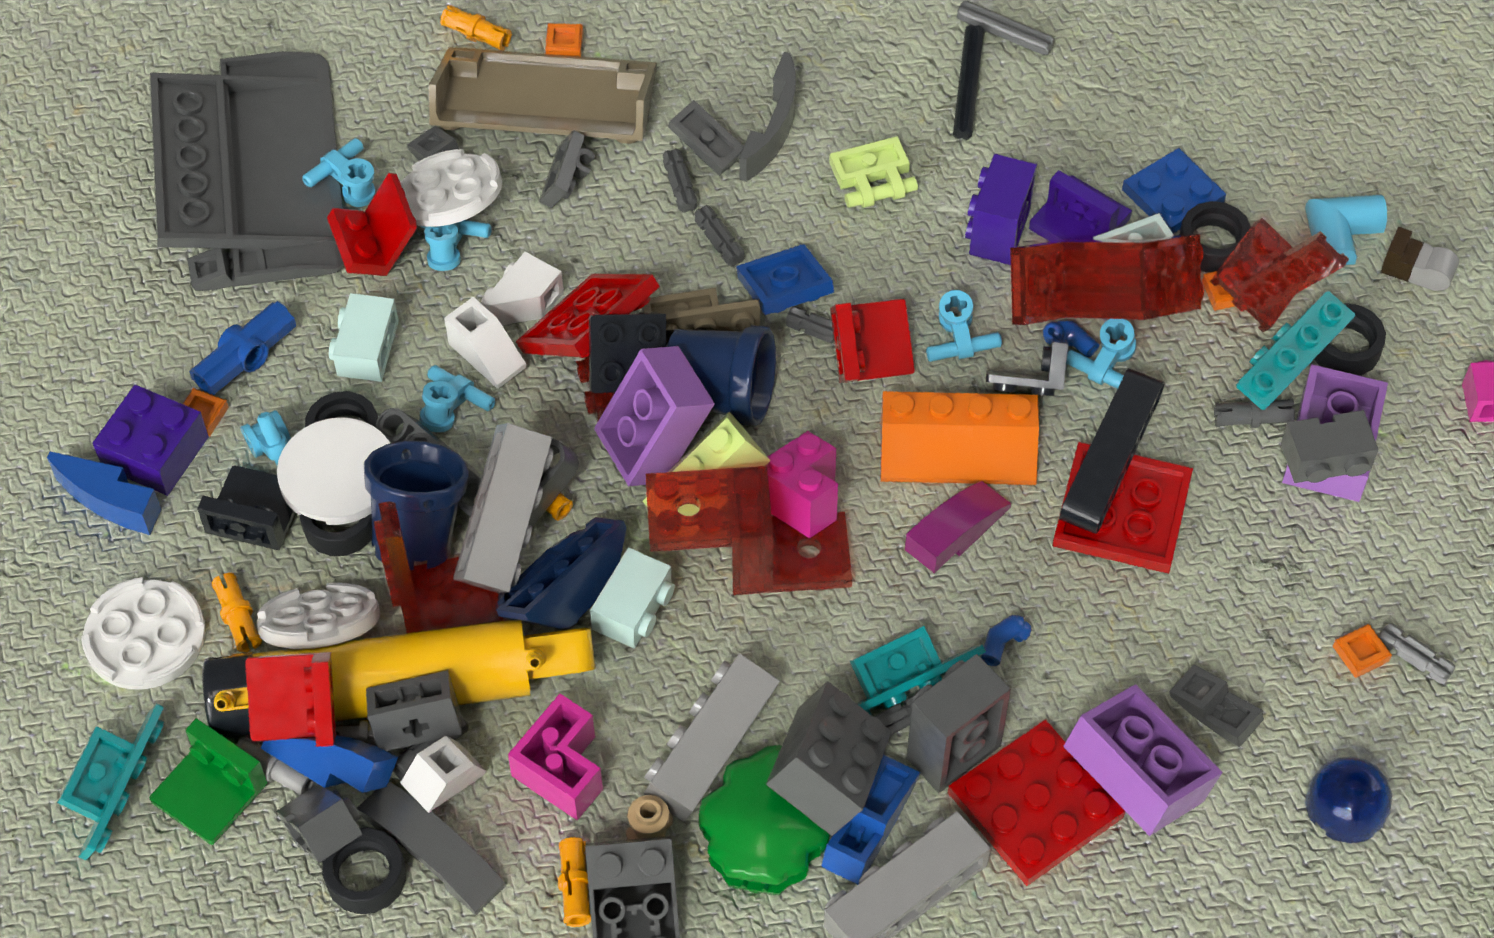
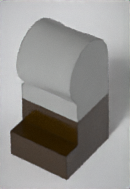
[1380,227,1459,291]

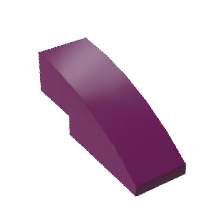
[905,481,1011,574]

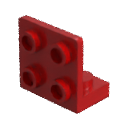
[327,173,417,276]
[830,299,915,383]
[245,652,336,747]

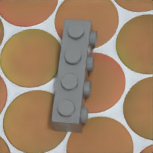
[453,423,553,593]
[643,653,780,822]
[824,811,991,938]

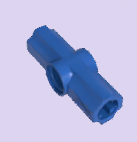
[189,301,296,395]

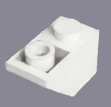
[481,252,564,325]
[444,297,526,389]
[400,736,486,813]

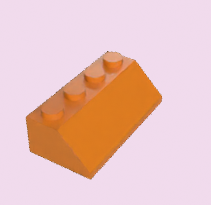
[881,391,1039,485]

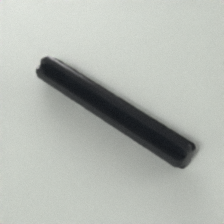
[953,24,984,140]

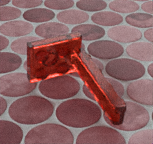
[1210,218,1349,332]
[373,501,503,634]

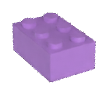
[594,346,715,487]
[1282,364,1388,502]
[1063,684,1223,836]

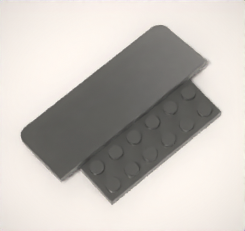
[150,51,344,287]

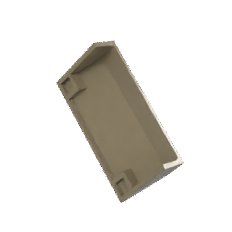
[429,47,656,144]

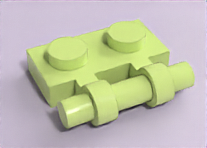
[829,136,918,208]

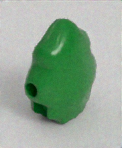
[698,745,831,896]

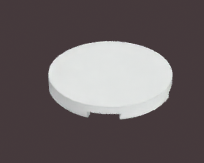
[400,149,502,227]
[277,418,390,525]
[81,577,206,690]
[257,583,380,649]

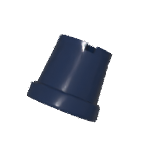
[667,325,776,427]
[364,441,469,570]

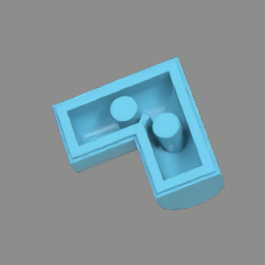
[1305,195,1387,267]

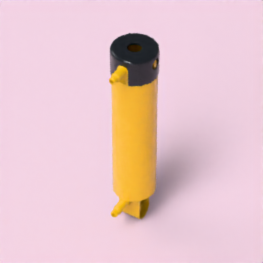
[202,619,596,738]

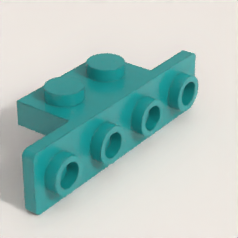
[1236,291,1355,410]
[849,626,986,716]
[57,703,165,861]

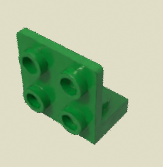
[149,718,268,845]

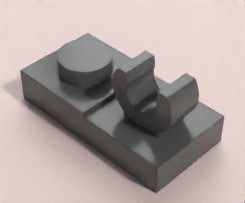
[668,100,744,176]
[539,130,595,208]

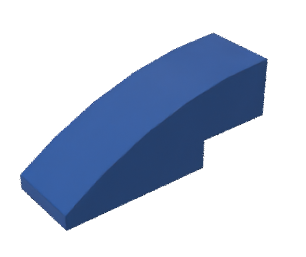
[47,451,162,535]
[261,735,398,793]
[821,755,920,885]

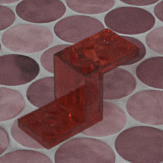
[1010,234,1204,325]
[645,466,852,595]

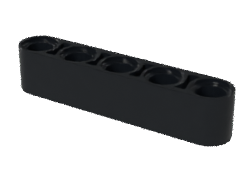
[1059,368,1165,534]

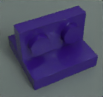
[1029,170,1132,265]

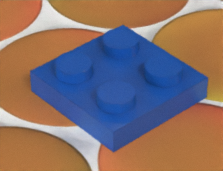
[1122,148,1226,234]
[736,244,834,315]

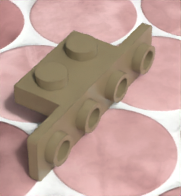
[643,288,760,342]

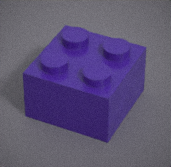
[965,154,1037,266]
[92,384,209,496]

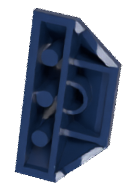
[496,517,627,630]

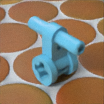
[303,138,375,207]
[420,220,492,271]
[926,290,1002,362]
[1066,317,1137,389]
[419,365,495,432]
[240,410,291,466]

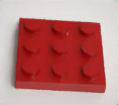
[515,274,660,358]
[1052,442,1193,574]
[947,719,1126,886]

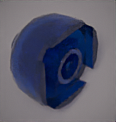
[1305,756,1393,843]

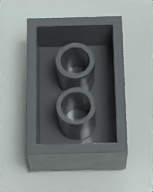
[906,654,1011,793]
[766,681,892,836]

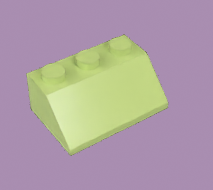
[643,412,771,544]

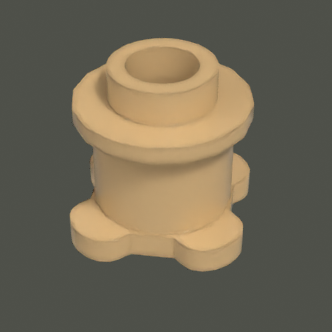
[626,795,673,840]

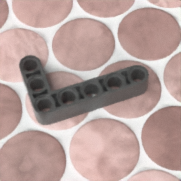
[376,408,579,527]

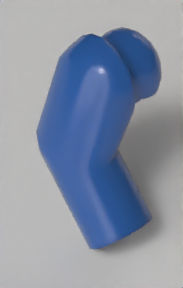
[1043,321,1100,358]
[981,615,1032,666]

